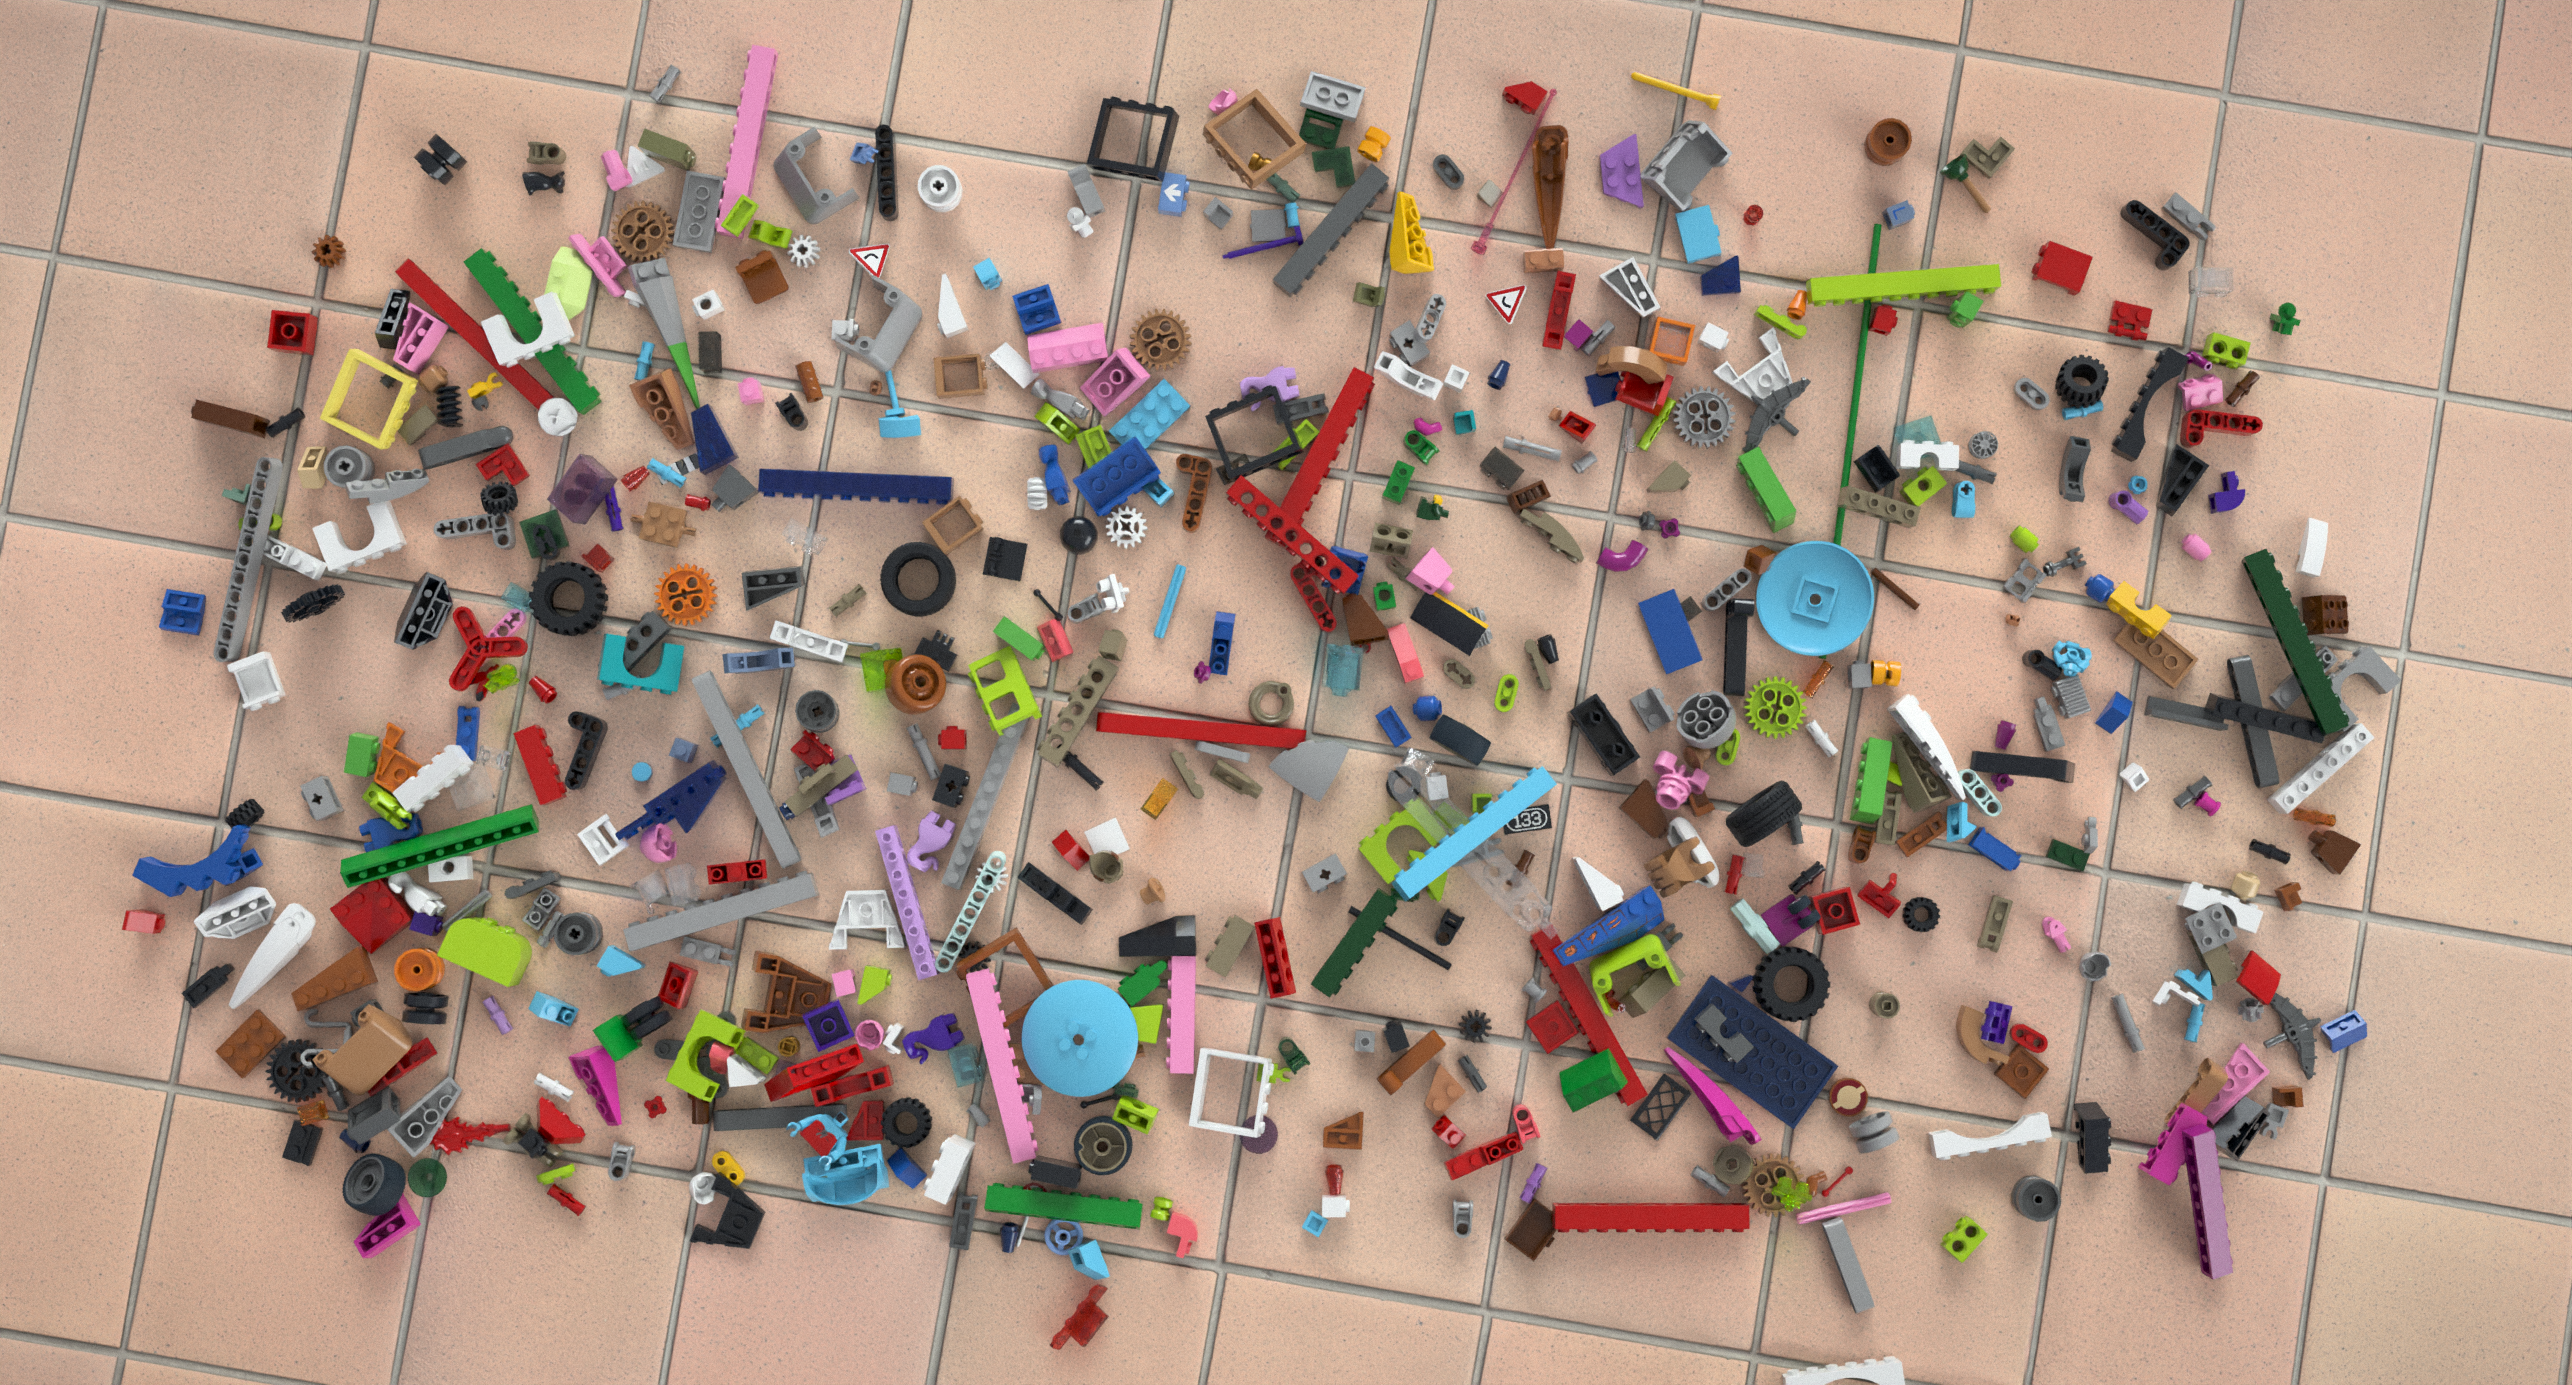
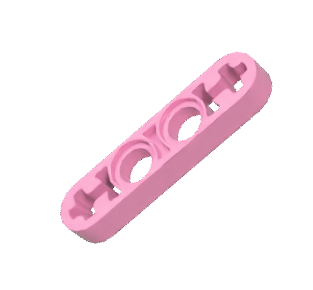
[476,608,527,668]

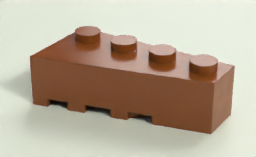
[291,946,378,1011]

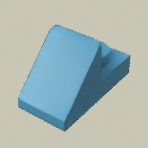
[1947,801,1977,843]
[2174,969,2213,1001]

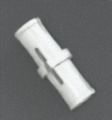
[1805,720,1838,758]
[534,1073,574,1102]

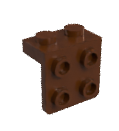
[2302,595,2349,636]

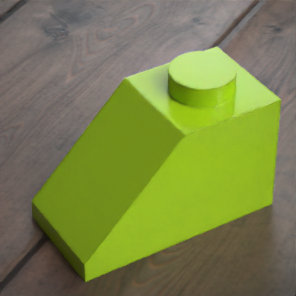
[1034,402,1080,445]
[857,965,893,1005]

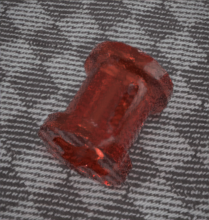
[1743,205,1763,226]

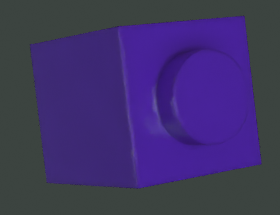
[409,911,443,936]

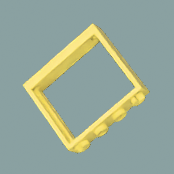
[320,349,418,450]

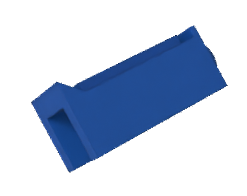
[1968,827,2022,871]

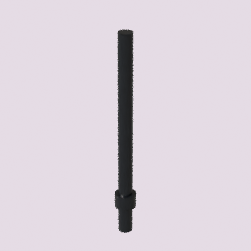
[1348,906,1452,970]

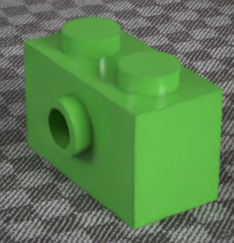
[1946,292,1984,328]
[344,732,380,777]

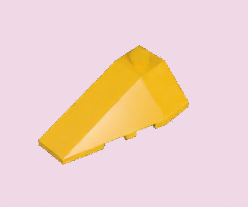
[1389,191,1434,274]

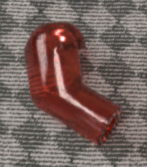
[1605,989,1626,1013]

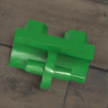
[2270,302,2301,335]

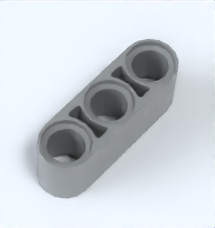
[1701,568,1751,611]

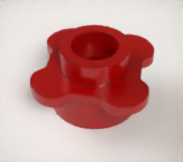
[644,1096,667,1119]

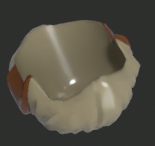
[1089,850,1124,884]

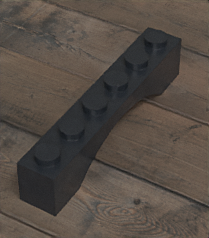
[2111,347,2189,462]
[2204,693,2325,744]

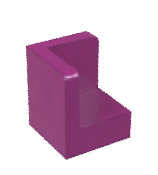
[1564,319,1593,352]

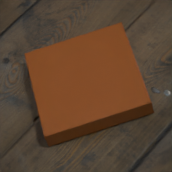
[1994,1044,2049,1099]

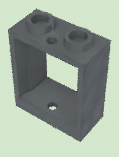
[347,1086,400,1145]

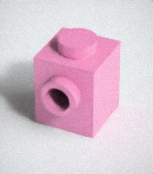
[738,378,765,405]

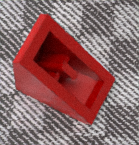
[1559,411,1596,444]
[1052,830,1090,871]

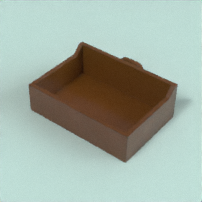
[1504,1198,1557,1262]

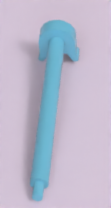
[885,370,905,417]

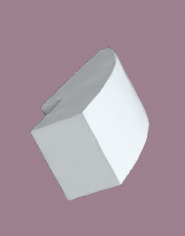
[2295,518,2328,578]

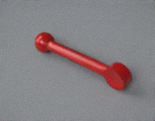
[1822,1166,1853,1197]

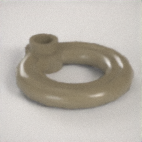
[1248,681,1294,727]

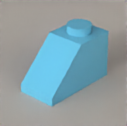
[597,945,646,977]

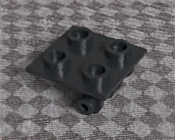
[983,537,1028,581]

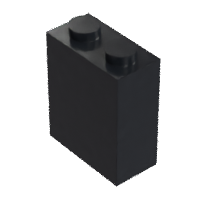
[1028,1155,1083,1189]

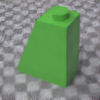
[993,616,1045,661]

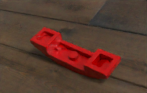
[1542,271,1576,350]

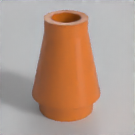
[1787,290,1807,320]

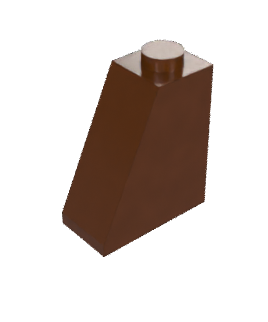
[1342,593,1389,647]
[1619,779,1668,839]

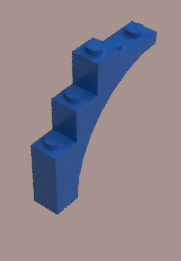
[132,824,251,897]

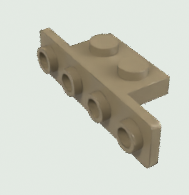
[785,755,858,816]

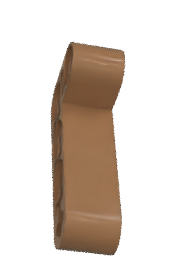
[2164,1058,2228,1124]

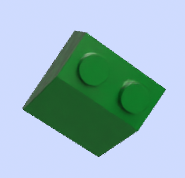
[592,1014,643,1062]

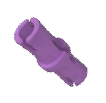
[1519,1163,1548,1204]

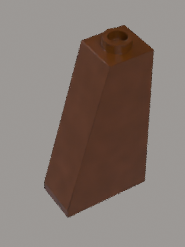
[191,399,270,439]

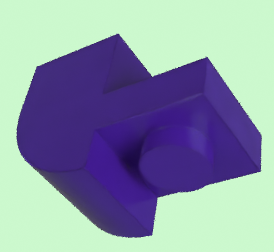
[2208,471,2245,514]

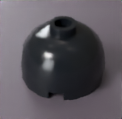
[1060,516,1098,555]

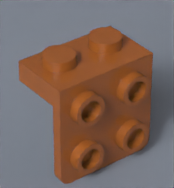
[735,250,789,304]

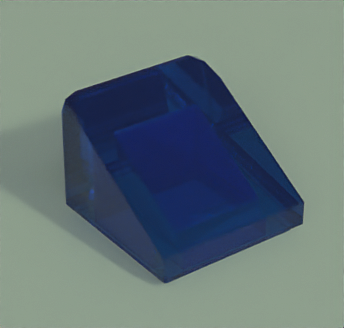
[1728,974,1753,992]

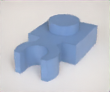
[850,142,878,164]

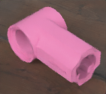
[601,150,632,191]

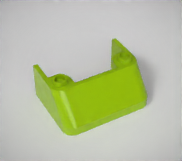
[1589,934,1681,1017]

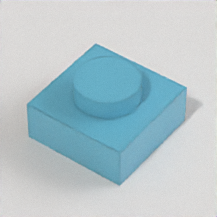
[1302,1209,1328,1237]

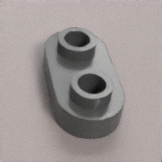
[1433,154,1464,190]

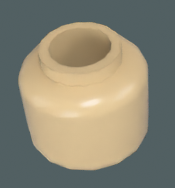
[2231,870,2260,901]

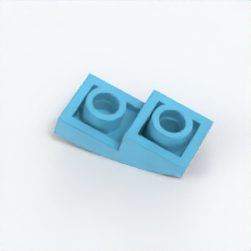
[878,415,921,438]

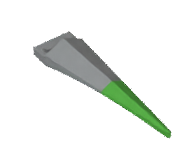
[628,258,700,409]

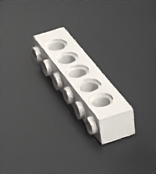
[2267,723,2374,814]

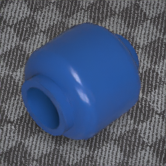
[2085,574,2116,603]
[1413,696,1442,721]

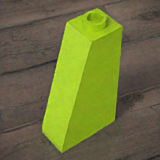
[1129,1004,1164,1044]

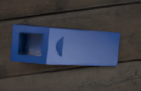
[1209,611,1236,675]

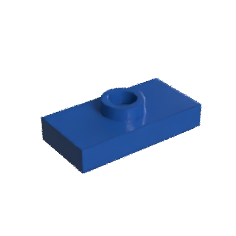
[1375,706,1412,748]

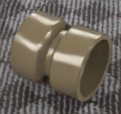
[1869,992,1900,1019]

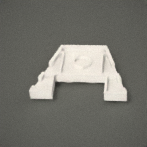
[1712,327,1793,403]
[829,890,905,950]

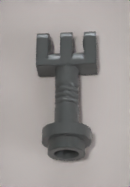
[2043,547,2087,577]

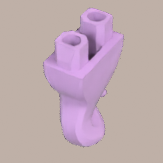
[1240,366,1299,411]
[907,810,956,872]

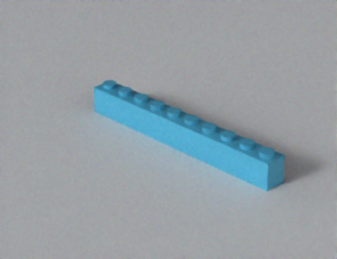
[1391,766,1557,902]

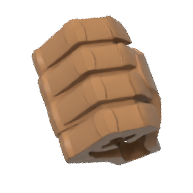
[1644,836,1715,898]

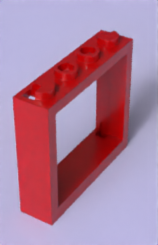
[764,1044,864,1102]

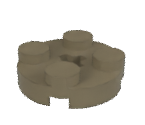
[1713,1145,1754,1185]

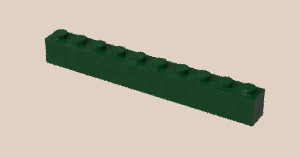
[2241,548,2350,737]

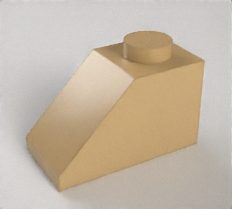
[297,446,327,489]

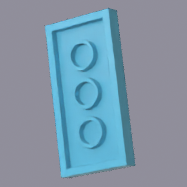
[1109,379,1191,450]

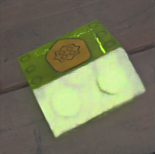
[860,648,903,693]

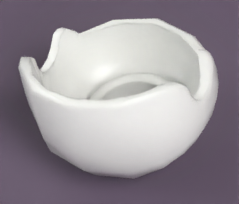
[689,1172,716,1205]

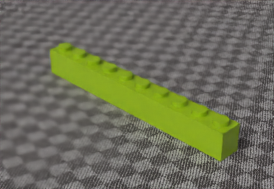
[1806,264,2001,307]

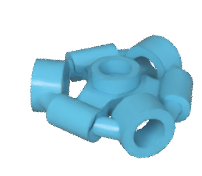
[2051,641,2092,677]

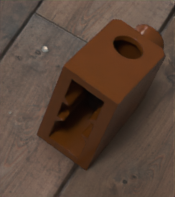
[2308,830,2361,875]

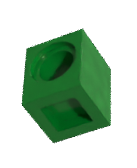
[1373,582,1396,611]

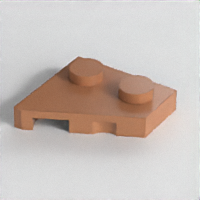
[1424,1064,1466,1118]

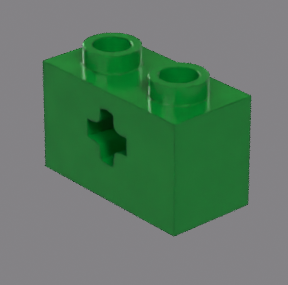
[1382,460,1415,505]

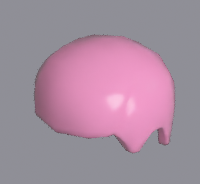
[1208,88,1238,115]
[855,1020,884,1051]

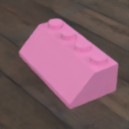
[1027,323,1109,373]

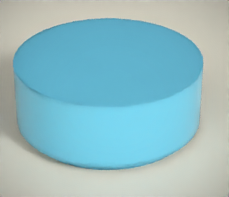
[632,762,652,782]

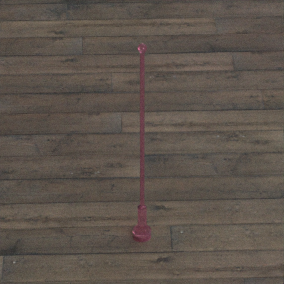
[1470,88,1557,255]

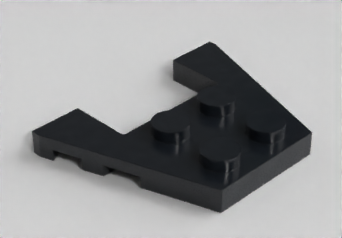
[689,1172,766,1249]

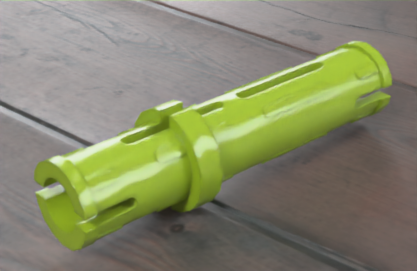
[1636,397,1677,452]

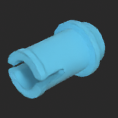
[1284,203,1300,228]

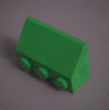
[1559,1048,1628,1112]

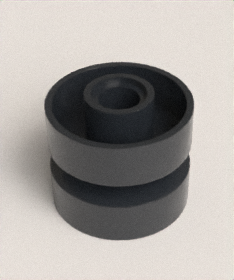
[414,134,467,186]

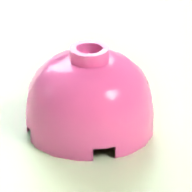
[640,823,677,863]

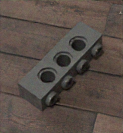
[597,611,673,672]

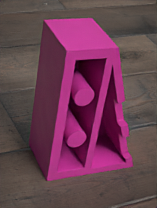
[354,1194,421,1258]

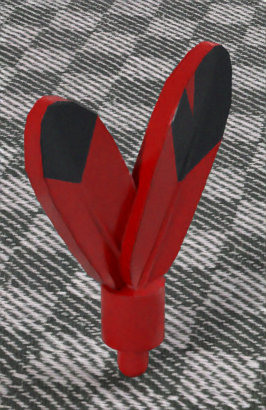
[470,664,499,702]

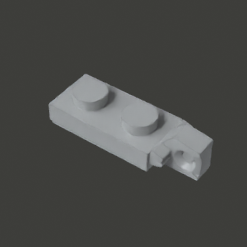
[2033,697,2065,752]

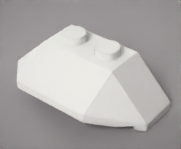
[194,886,276,939]

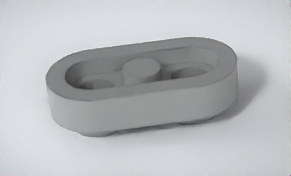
[2014,378,2050,410]

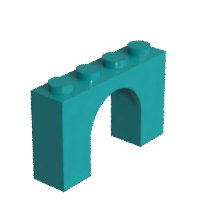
[597,633,685,695]

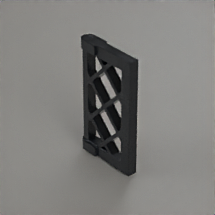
[1630,1073,1692,1141]

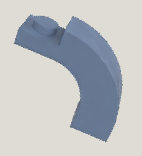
[722,648,795,674]

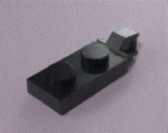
[181,963,235,1008]

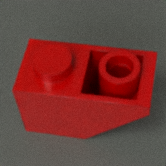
[1502,81,1548,115]

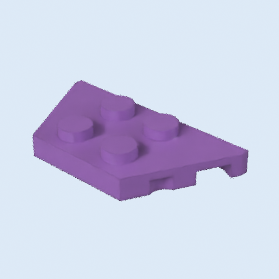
[1599,134,1644,208]

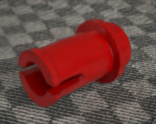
[685,494,711,512]

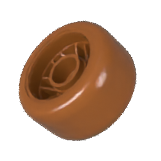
[885,654,946,715]

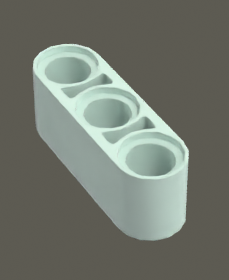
[1958,769,2002,817]

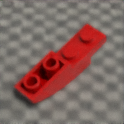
[1444,1131,1524,1181]

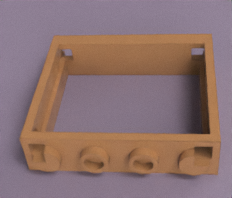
[1203,89,1306,190]

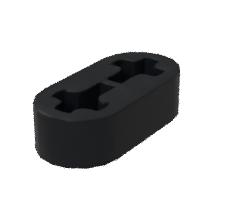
[533,525,560,560]

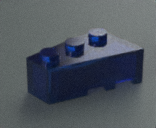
[691,404,739,475]

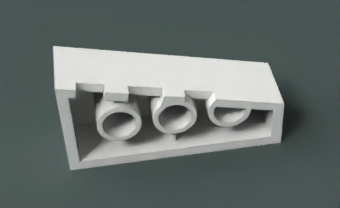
[393,745,474,812]

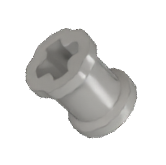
[1521,978,1547,1003]

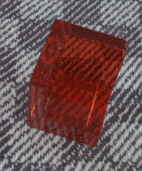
[581,544,615,573]

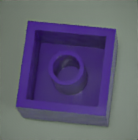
[802,999,855,1052]

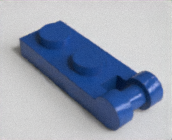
[456,706,480,761]

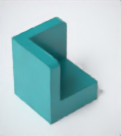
[1453,410,1476,435]

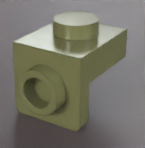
[1353,282,1385,307]

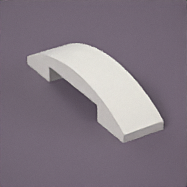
[770,620,849,663]

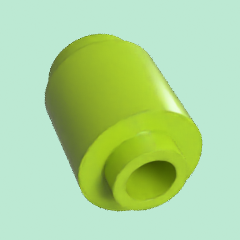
[2009,525,2039,553]

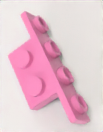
[568,234,627,297]

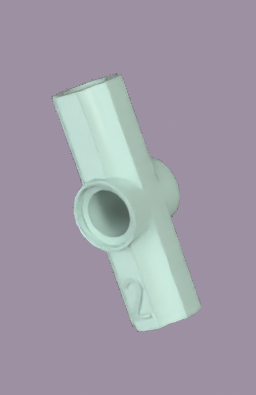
[1730,898,1780,954]

